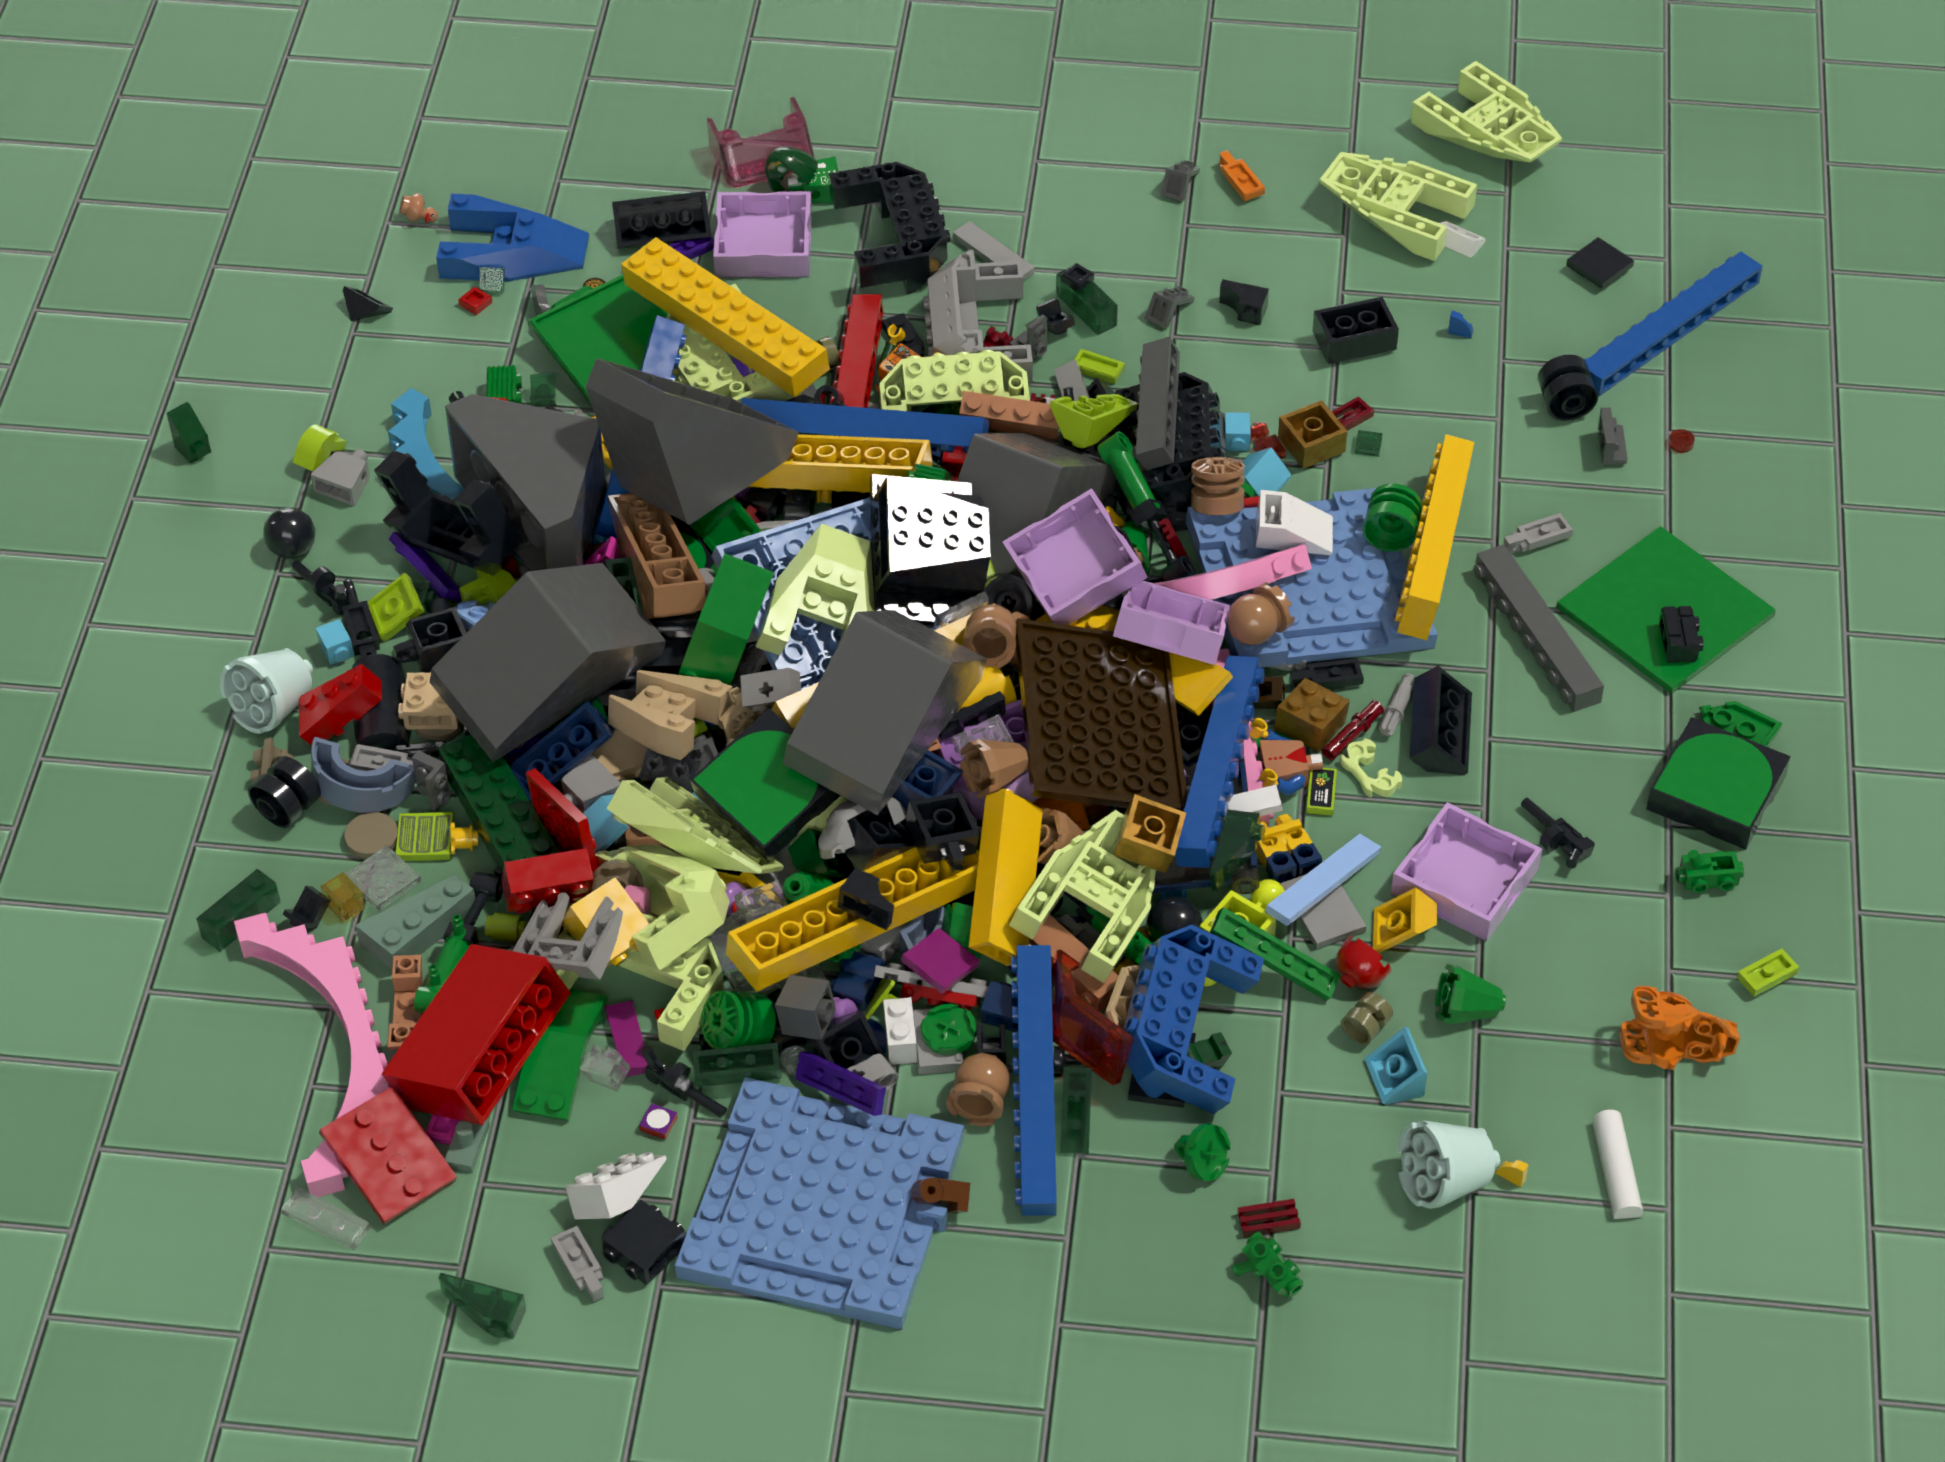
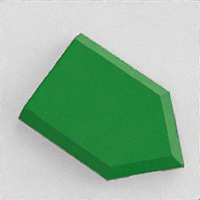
[1699,701,1783,747]

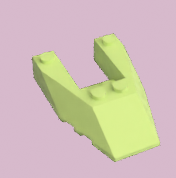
[1411,61,1562,162]
[1319,152,1477,261]
[755,523,875,656]
[606,777,784,874]
[1009,810,1156,984]

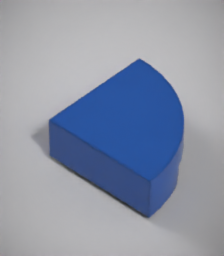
[1448,310,1473,338]

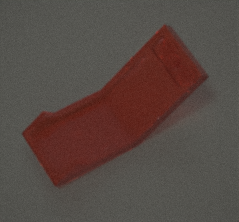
[1051,949,1134,1086]

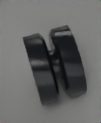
[977,573,1036,619]

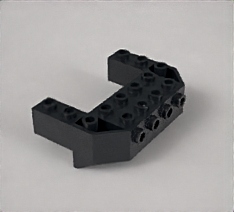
[829,162,951,294]
[1115,372,1222,515]
[374,450,523,576]

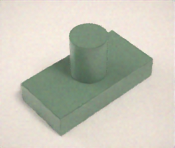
[445,1120,490,1173]

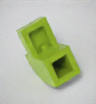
[292,424,347,471]
[459,569,517,605]

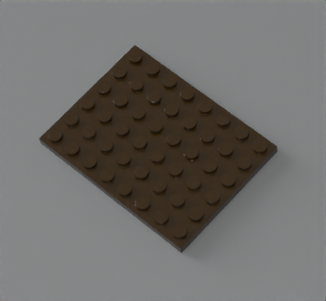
[1016,618,1188,812]

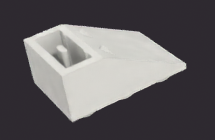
[1256,490,1333,555]
[565,1152,667,1219]

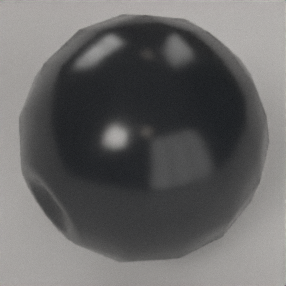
[263,507,316,559]
[1146,897,1203,942]

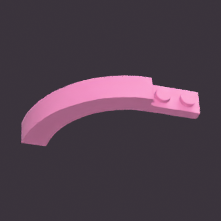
[1153,544,1312,600]

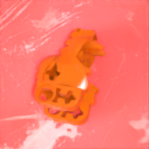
[1619,986,1740,1070]

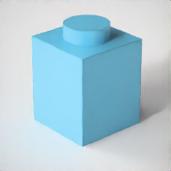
[1225,412,1251,451]
[316,619,354,665]

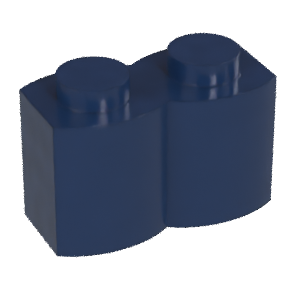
[830,951,885,1012]

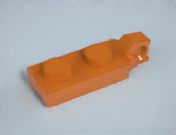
[1219,150,1265,202]

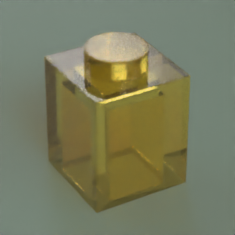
[321,872,365,922]

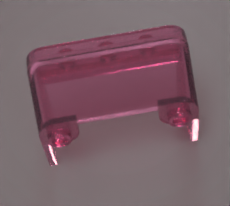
[707,97,814,187]

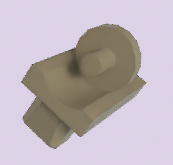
[251,737,294,783]

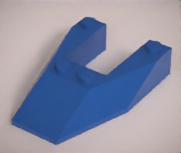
[436,193,589,282]

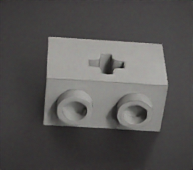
[740,668,801,714]

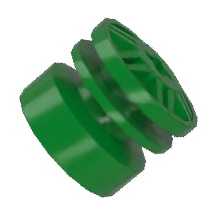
[1362,483,1422,552]
[701,991,776,1051]

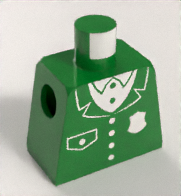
[787,156,839,203]

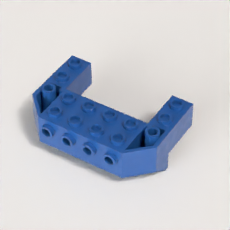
[1119,925,1264,1114]

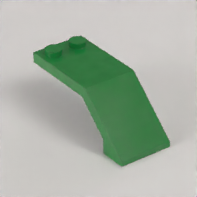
[691,496,762,574]
[678,553,774,685]
[512,989,608,1122]

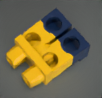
[1252,814,1322,884]

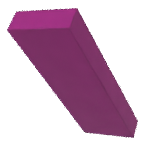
[605,1000,648,1078]

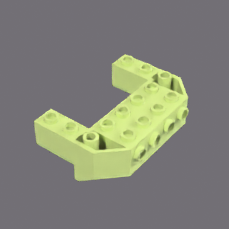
[666,284,801,402]
[879,350,1030,433]
[565,844,730,970]
[554,913,724,1051]

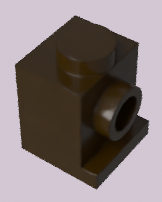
[1254,676,1286,709]

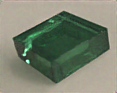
[479,267,505,292]
[1355,430,1383,457]

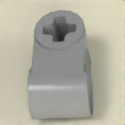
[847,1054,899,1090]

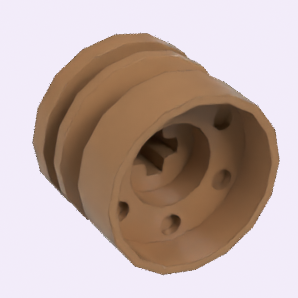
[1191,457,1245,515]

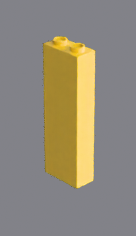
[969,789,1043,966]

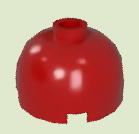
[1335,936,1392,989]

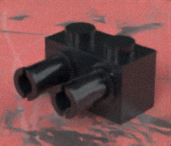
[639,747,701,792]

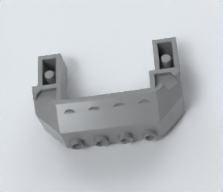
[923,250,1033,383]

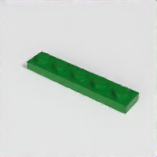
[1209,907,1340,1001]

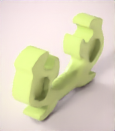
[1340,739,1402,798]

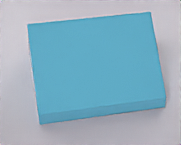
[1243,447,1291,497]
[583,794,629,854]
[1364,1027,1427,1105]

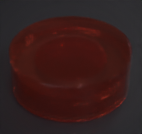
[1669,429,1695,453]

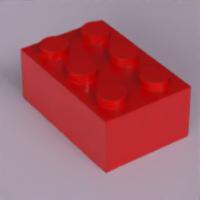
[501,848,593,913]

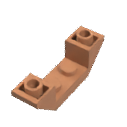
[388,955,423,1050]

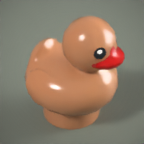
[399,193,438,223]

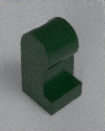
[1187,1032,1232,1069]

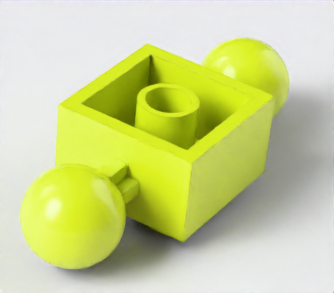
[1199,879,1285,987]

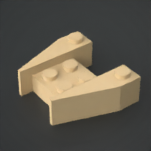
[608,670,732,760]

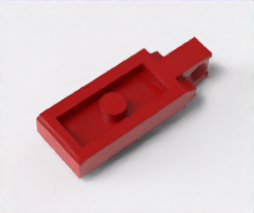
[901,982,980,1011]

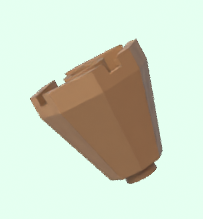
[960,739,1029,799]
[1037,808,1084,865]

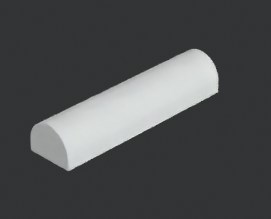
[1592,1110,1643,1219]

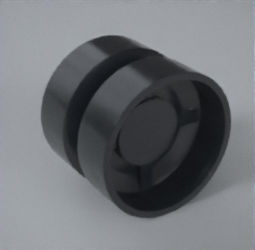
[1538,354,1598,421]
[248,756,321,828]

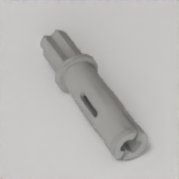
[1379,673,1414,737]

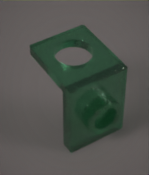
[530,373,557,407]

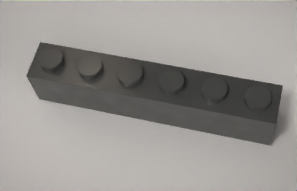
[1134,336,1180,470]

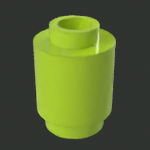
[485,912,527,942]

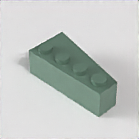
[355,875,475,970]

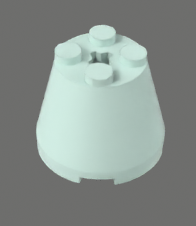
[220,648,313,734]
[1397,1121,1500,1209]

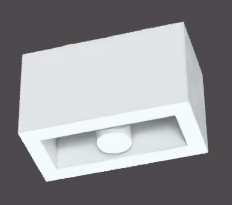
[883,997,917,1065]

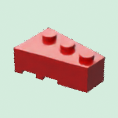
[299,664,382,746]

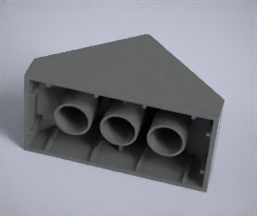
[585,358,799,524]
[445,394,606,571]
[957,433,1117,606]
[429,563,666,762]
[783,610,987,815]

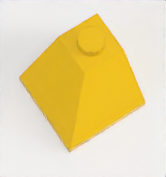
[1373,888,1437,953]

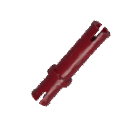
[1321,700,1384,761]

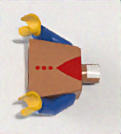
[1250,718,1323,796]

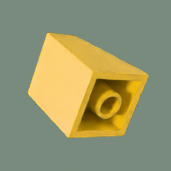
[562,877,649,968]

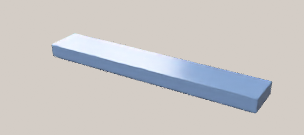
[1265,834,1382,926]

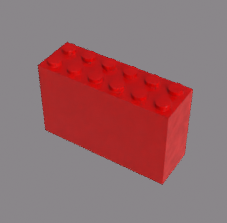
[381,944,571,1125]

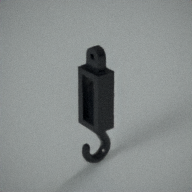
[342,578,380,658]

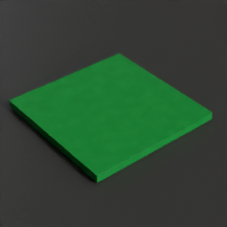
[528,274,677,408]
[1556,526,1776,694]

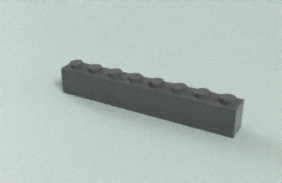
[1474,544,1604,712]

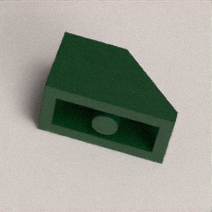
[166,402,211,464]
[787,828,846,879]

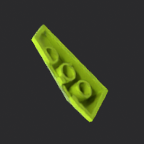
[1050,394,1138,448]

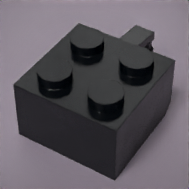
[393,607,467,673]
[906,792,979,871]

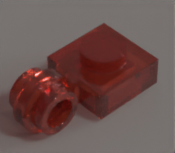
[1250,421,1286,459]

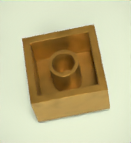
[1278,400,1347,469]
[1274,678,1350,752]
[1113,794,1186,873]

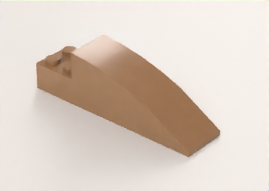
[608,493,705,619]

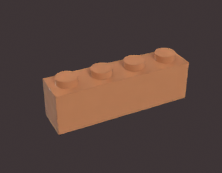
[959,391,1059,440]
[1029,914,1118,1014]

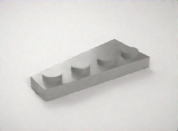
[874,963,989,998]

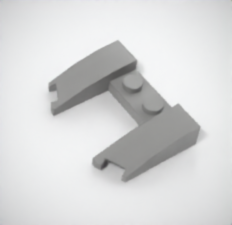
[513,893,623,980]

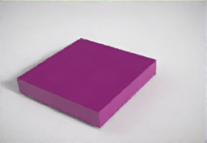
[901,928,980,994]

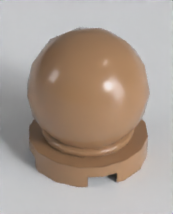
[1227,582,1295,646]
[963,604,1017,668]
[946,1053,1010,1127]

